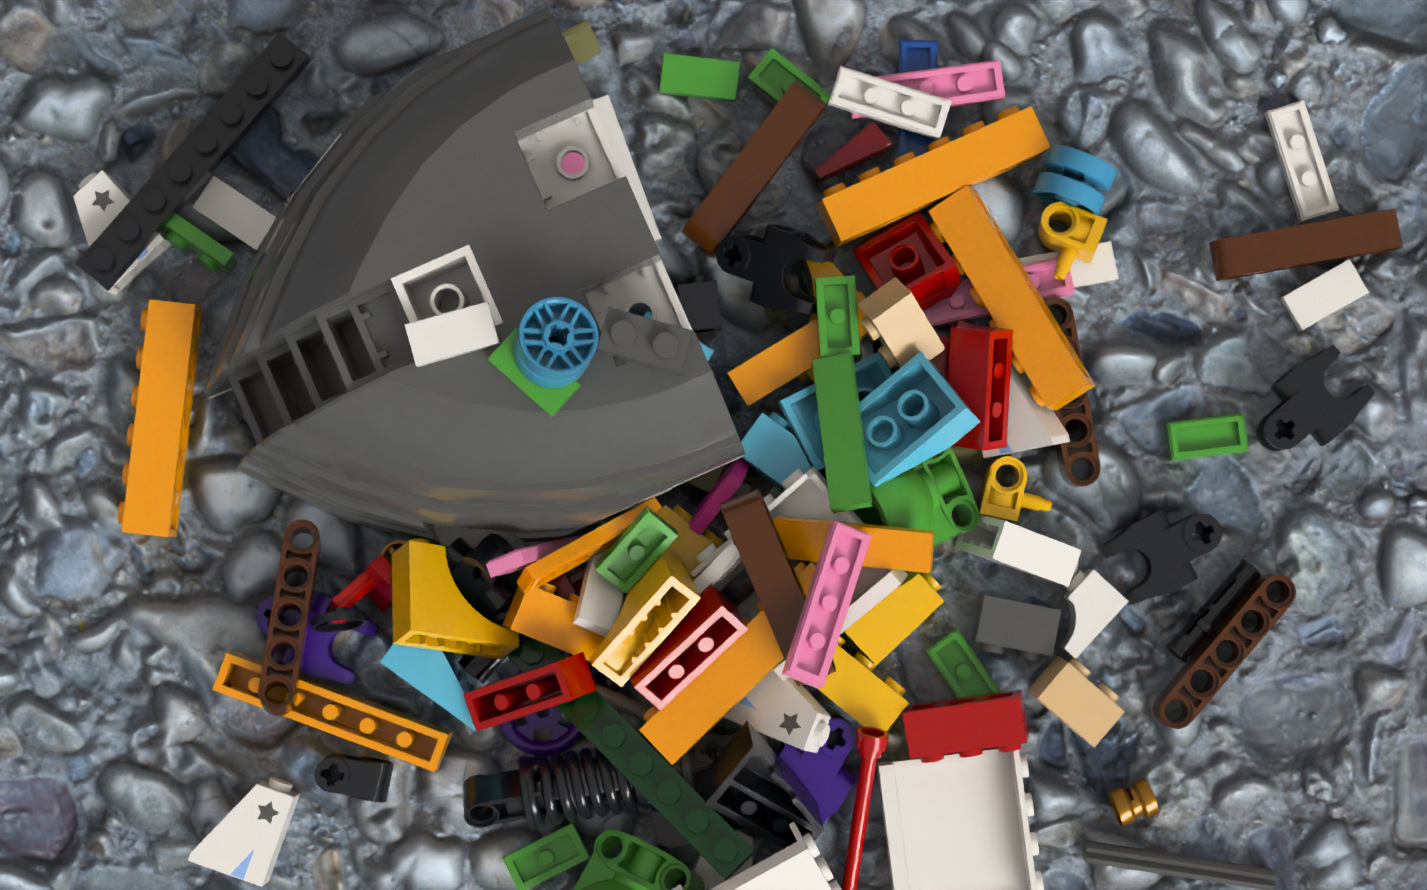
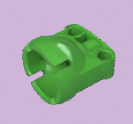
[853,447,979,548]
[573,829,704,890]

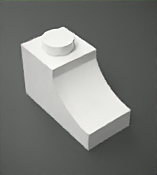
[1059,569,1129,659]

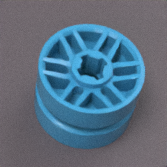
[1032,145,1117,215]
[513,297,599,388]

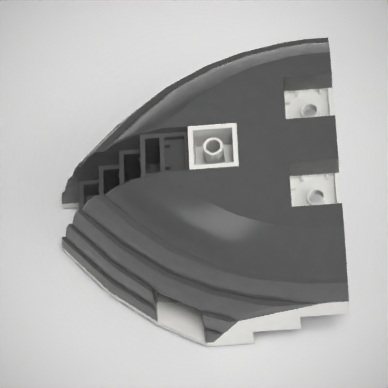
[203,6,745,550]

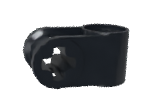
[315,753,394,802]

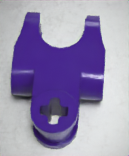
[256,590,380,685]
[777,715,857,824]

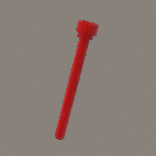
[841,727,889,890]

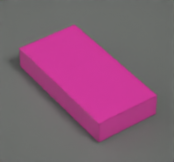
[689,458,751,535]

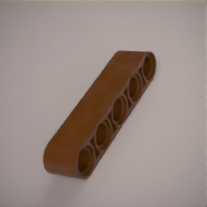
[681,80,827,256]
[1209,209,1403,281]
[1045,297,1100,487]
[720,488,836,687]
[258,519,321,716]
[1153,574,1296,729]

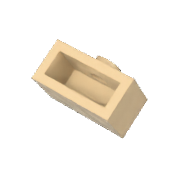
[857,277,945,369]
[1027,656,1125,748]

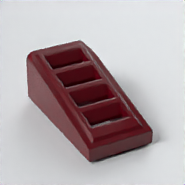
[813,122,893,183]

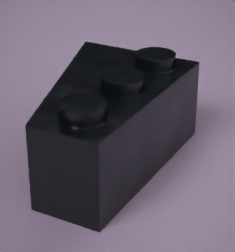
[700,720,824,849]

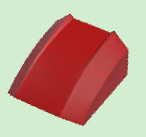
[852,212,962,311]

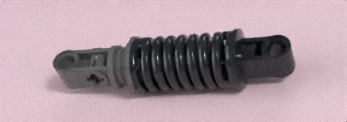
[463,732,769,831]

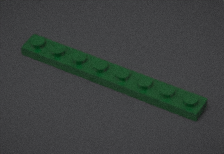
[506,635,755,881]

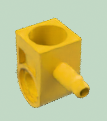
[1038,202,1108,280]
[977,456,1052,522]

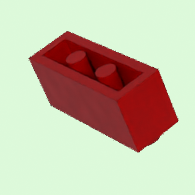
[947,325,1013,451]
[630,584,748,711]
[463,652,597,732]
[902,689,1029,763]

